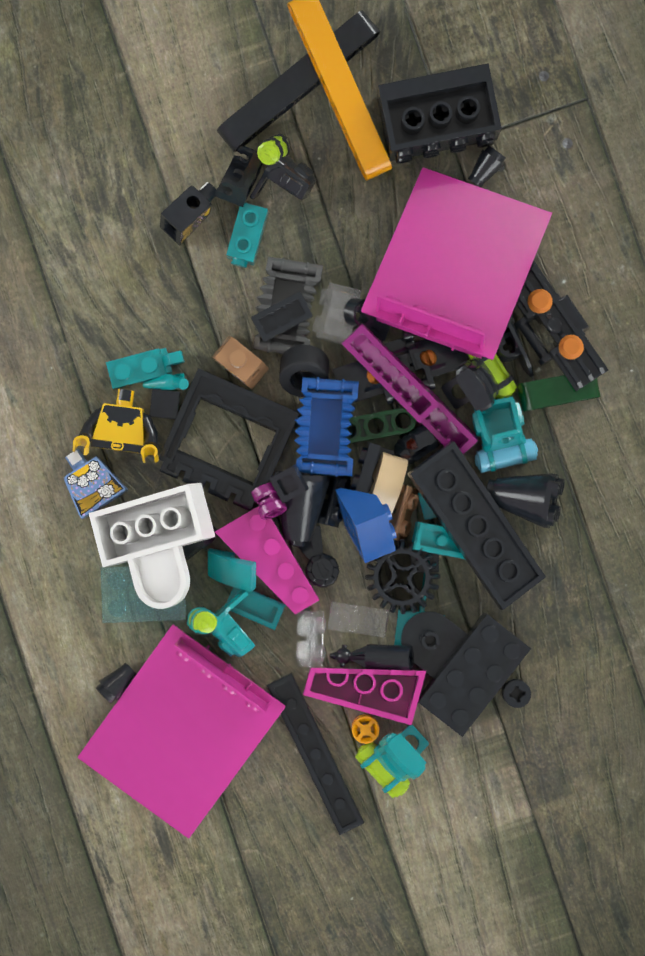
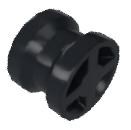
[502,679,531,708]

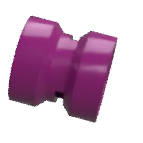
[251,482,287,520]

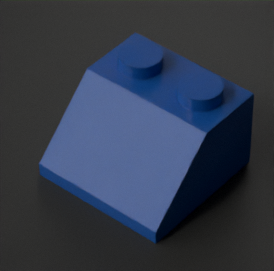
[335,488,397,563]

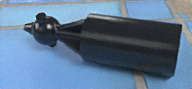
[330,644,414,670]

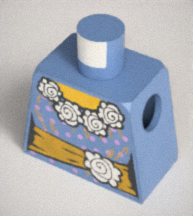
[63,449,128,519]

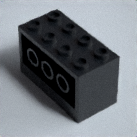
[377,63,502,164]

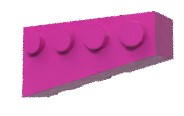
[215,506,320,614]

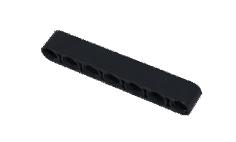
[217,10,381,152]

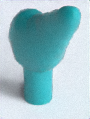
[142,373,189,390]

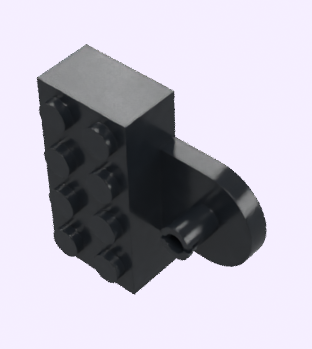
[401,611,531,737]

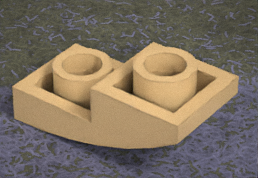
[369,452,408,514]

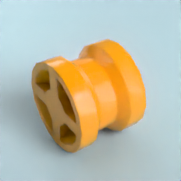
[351,714,379,744]

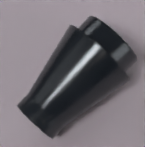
[468,145,506,187]
[96,663,137,704]

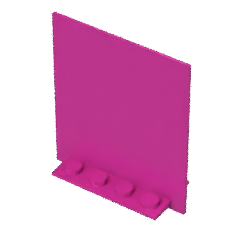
[361,167,552,360]
[78,624,286,838]

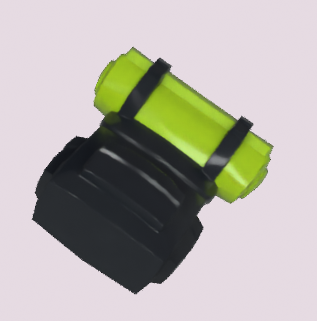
[250,133,317,200]
[442,354,517,411]

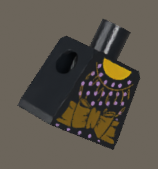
[160,182,216,246]

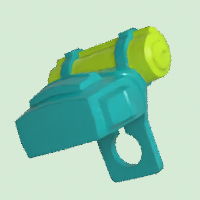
[186,590,255,657]
[355,725,429,798]

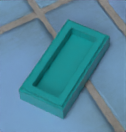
[227,587,286,630]

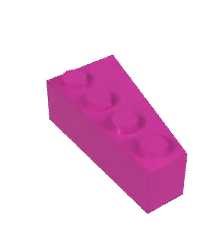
[303,668,426,725]

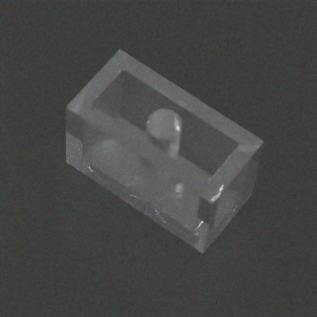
[312,282,362,345]

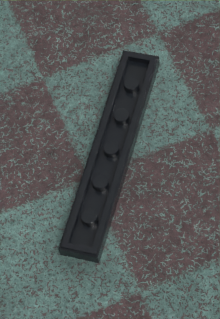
[267,673,364,835]

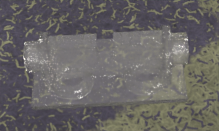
[296,610,326,668]

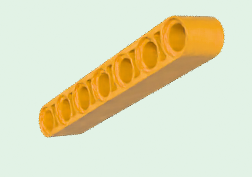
[287,0,392,181]

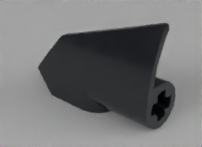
[496,318,534,377]

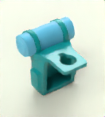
[472,397,538,473]

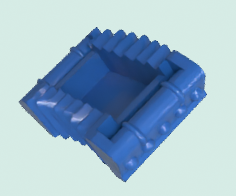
[294,377,359,477]

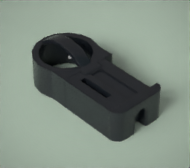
[344,298,390,341]

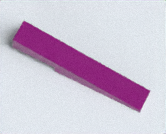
[342,323,478,454]

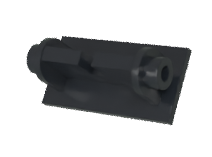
[317,475,351,528]

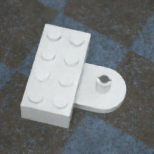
[89,483,215,609]

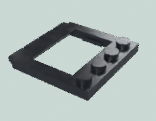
[159,368,300,511]

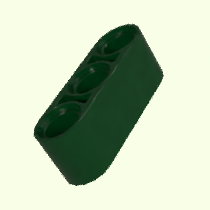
[517,375,601,412]
[348,408,416,444]

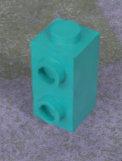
[226,203,269,268]

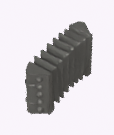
[253,257,323,354]

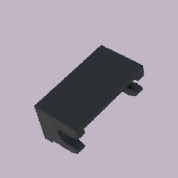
[215,146,263,207]

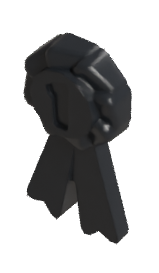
[297,525,340,588]

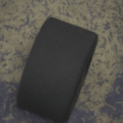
[279,345,329,397]

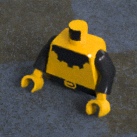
[72,389,159,463]

